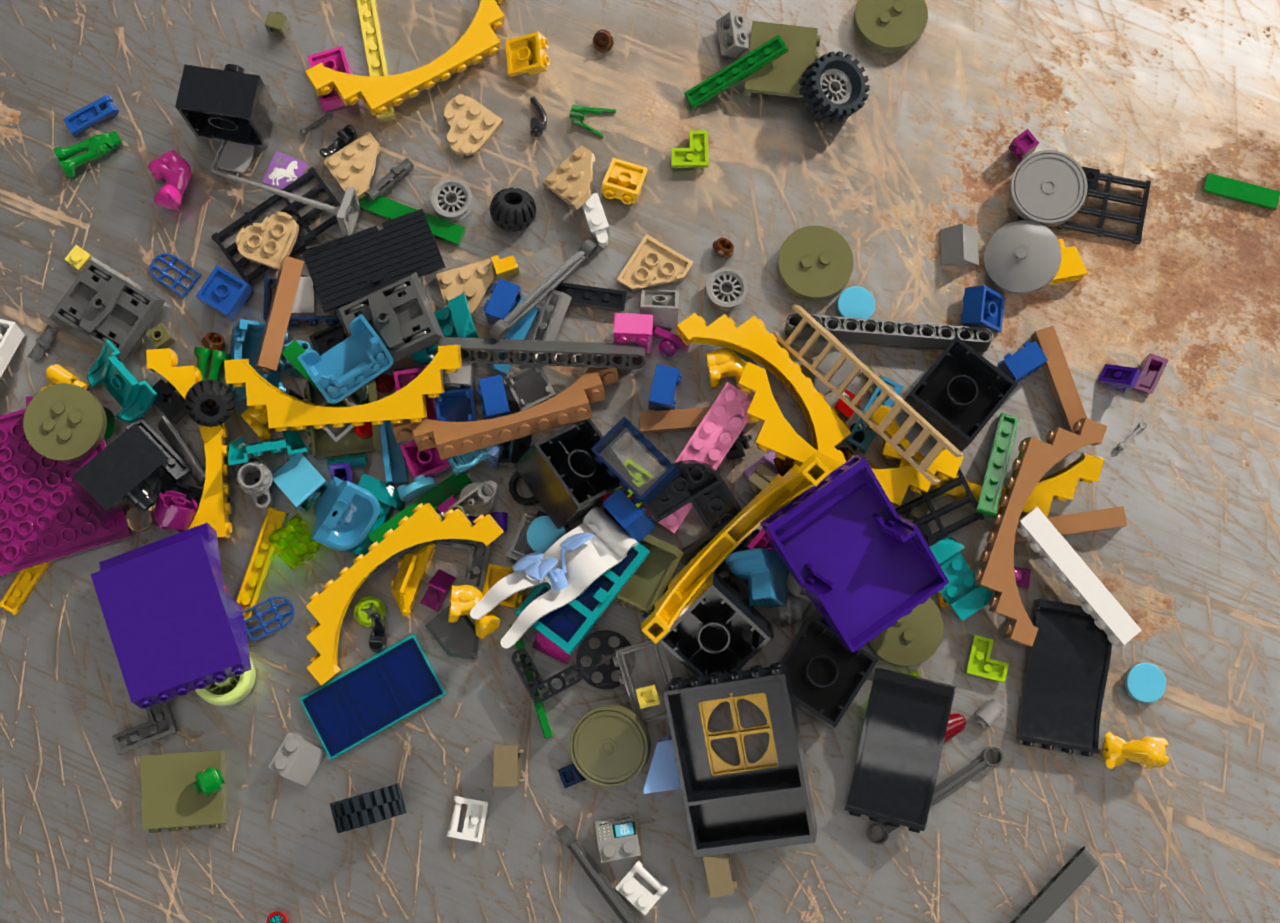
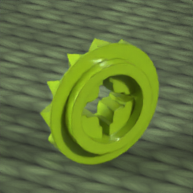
[354,596,386,627]

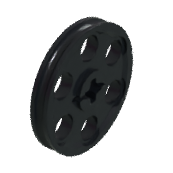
[576,630,635,689]

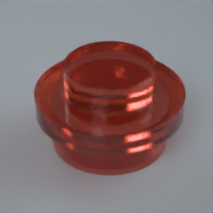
[376,374,395,393]

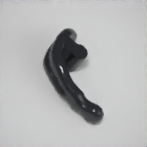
[530,96,547,137]
[319,125,357,157]
[369,613,387,653]

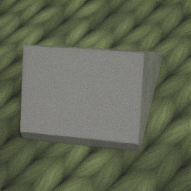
[940,223,979,266]

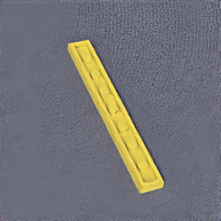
[356,0,395,119]

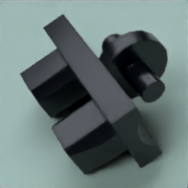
[726,430,752,461]

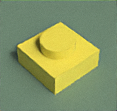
[65,245,92,271]
[636,684,660,709]

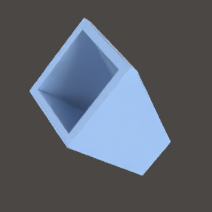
[643,736,681,794]

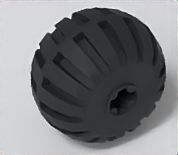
[490,187,536,232]
[185,379,235,427]

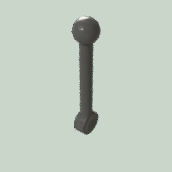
[300,111,333,136]

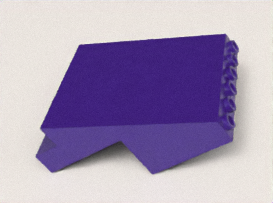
[760,454,950,653]
[90,523,251,709]

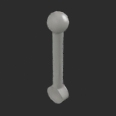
[1117,422,1147,450]

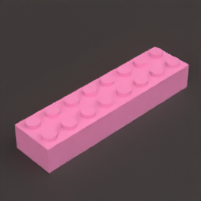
[644,382,752,534]

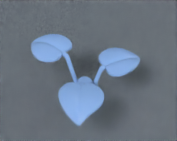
[512,533,595,591]

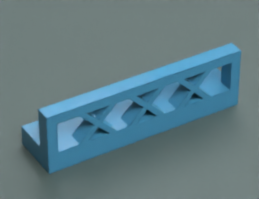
[489,296,540,376]
[846,376,904,455]
[379,420,409,486]

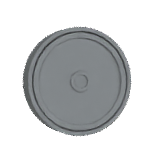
[1009,150,1087,227]

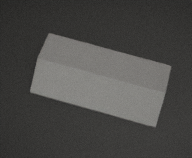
[779,341,856,411]

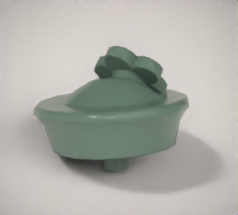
[351,384,368,403]

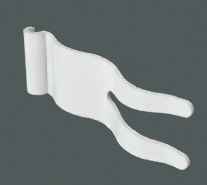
[470,506,638,649]

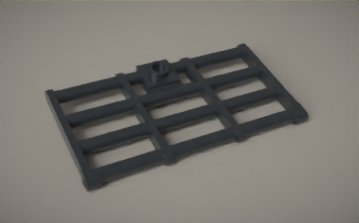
[1018,166,1151,245]
[211,167,341,285]
[895,467,985,547]

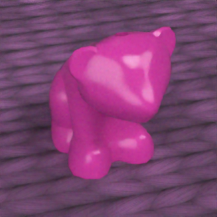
[148,150,191,211]

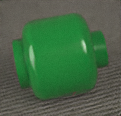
[193,767,225,797]

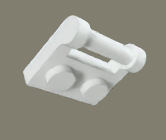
[446,796,489,843]
[615,860,669,915]

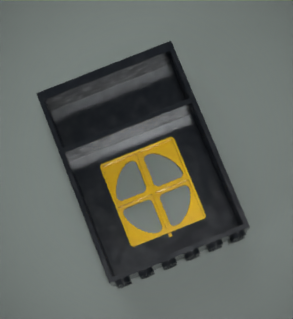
[663,662,817,858]

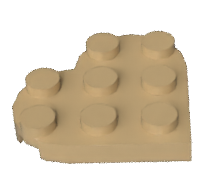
[444,94,503,157]
[236,212,299,270]

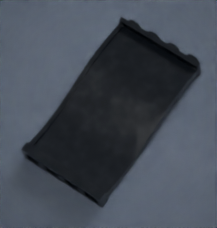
[1016,598,1112,757]
[845,667,957,833]

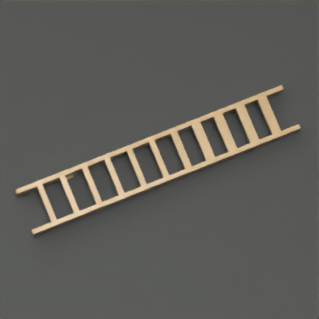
[772,305,963,484]

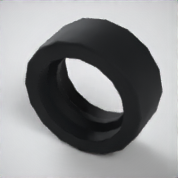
[509,471,538,506]

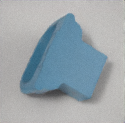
[311,476,380,551]
[725,547,789,608]

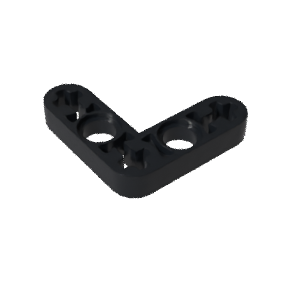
[511,649,583,703]

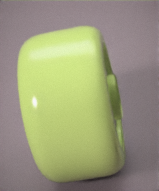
[195,659,256,706]

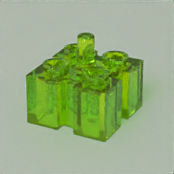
[267,513,323,570]

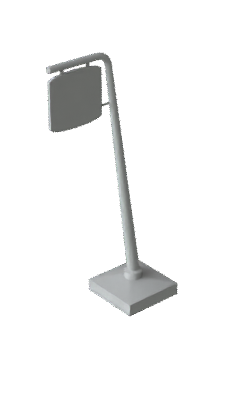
[211,139,361,237]

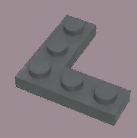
[433,539,493,592]
[112,702,177,755]

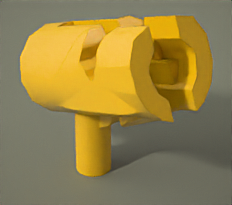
[40,364,90,391]

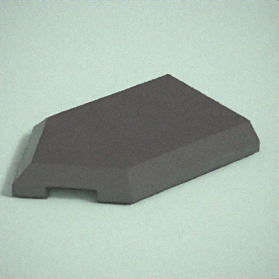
[425,606,479,659]

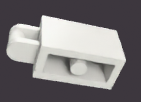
[581,193,609,247]

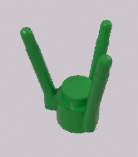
[570,104,616,138]

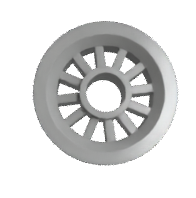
[431,178,473,222]
[706,267,748,312]

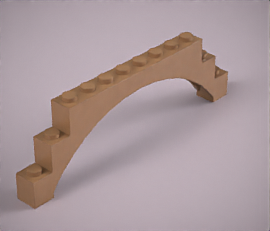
[391,367,619,460]
[974,418,1107,647]

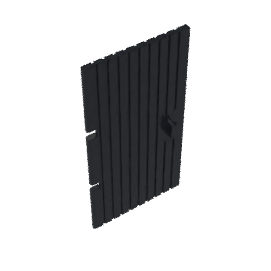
[302,209,446,313]

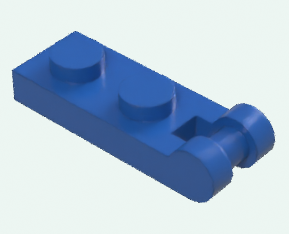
[63,95,119,136]

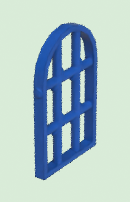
[150,253,202,298]
[243,597,294,642]

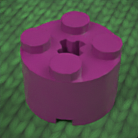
[152,491,198,532]

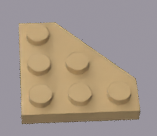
[323,131,380,200]
[542,145,595,210]
[616,234,694,291]
[436,259,495,318]

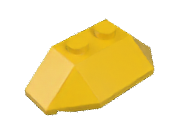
[390,542,437,618]

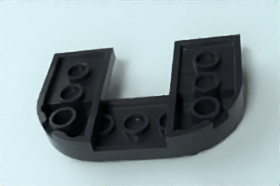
[638,460,750,574]

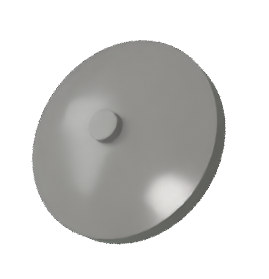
[984,220,1062,294]

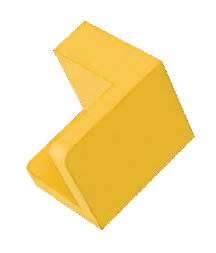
[491,255,520,280]

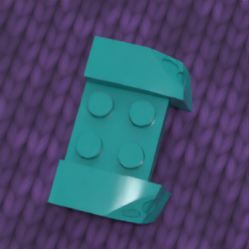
[408,293,479,365]
[87,339,157,423]
[228,430,308,465]
[347,473,405,556]
[929,536,994,621]

